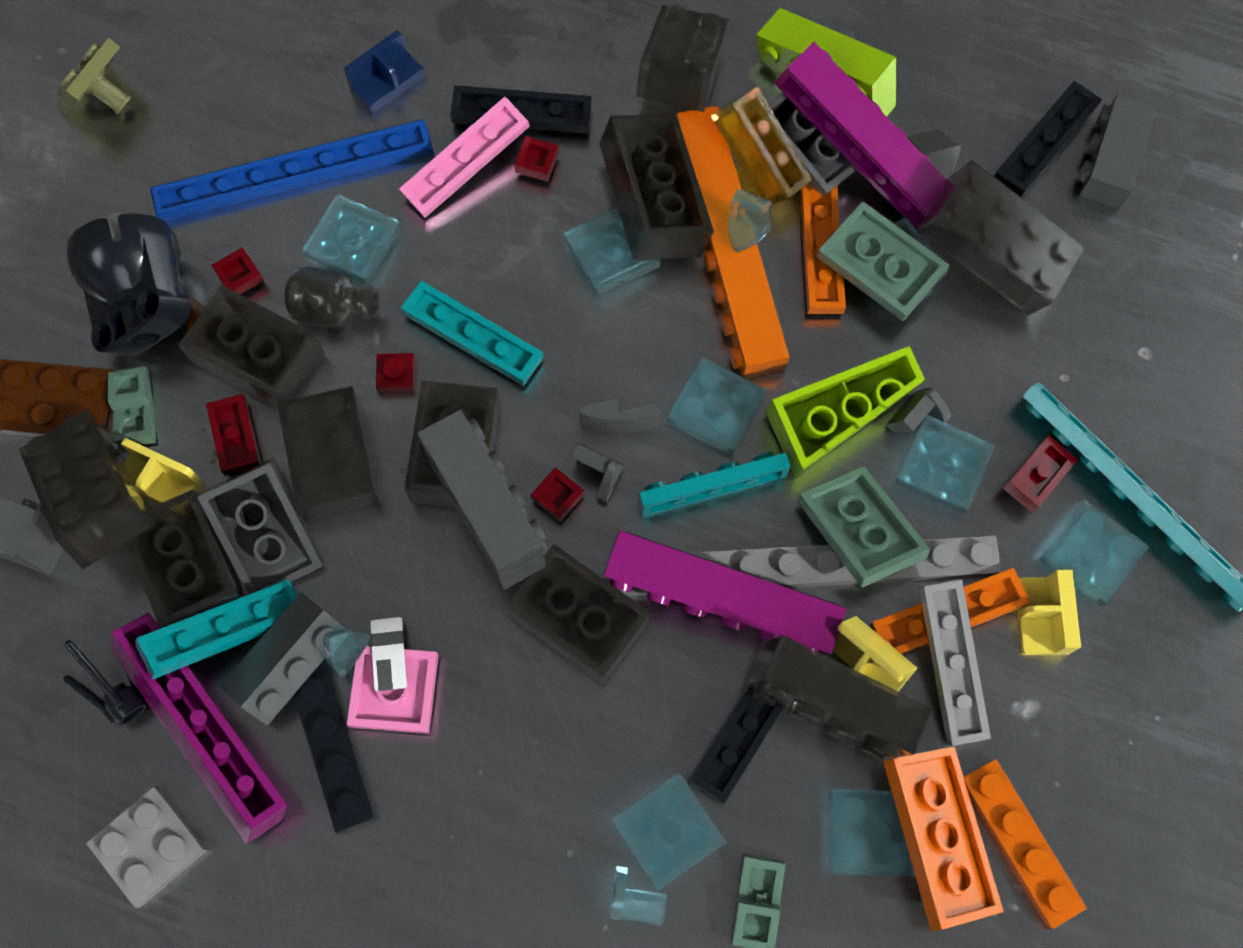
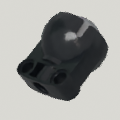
[67,212,191,356]

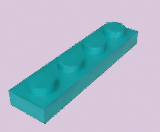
[401,280,544,386]
[638,452,791,517]
[135,580,297,679]

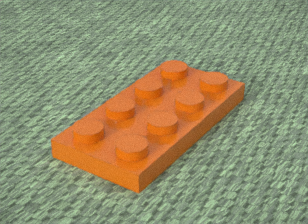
[883,747,1004,931]

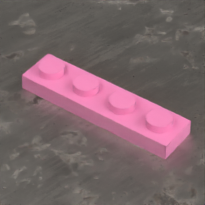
[399,97,530,218]

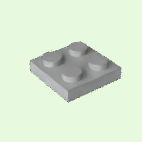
[86,787,207,908]

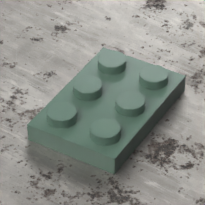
[816,201,950,321]
[798,466,930,588]

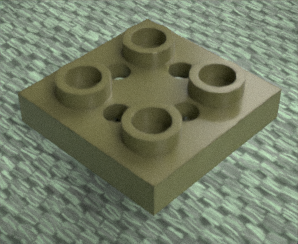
[56,37,131,116]

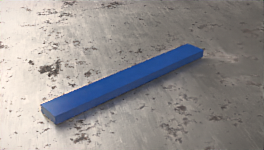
[150,119,434,222]

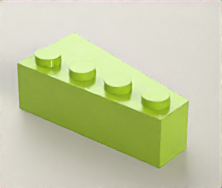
[756,8,896,117]
[765,346,925,478]

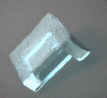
[728,189,772,252]
[323,624,369,677]
[610,865,668,926]

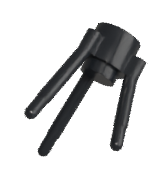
[63,640,147,726]

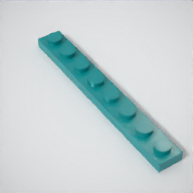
[1022,382,1243,612]

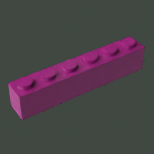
[774,42,963,236]
[603,529,847,657]
[111,612,287,845]

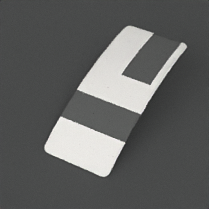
[370,617,407,691]

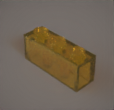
[711,86,813,207]

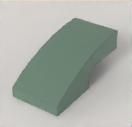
[108,366,156,450]
[732,854,786,948]

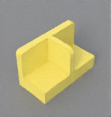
[113,438,203,515]
[1017,570,1081,655]
[833,616,917,700]

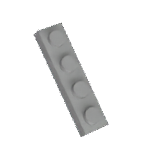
[919,579,991,746]

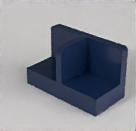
[344,30,425,114]

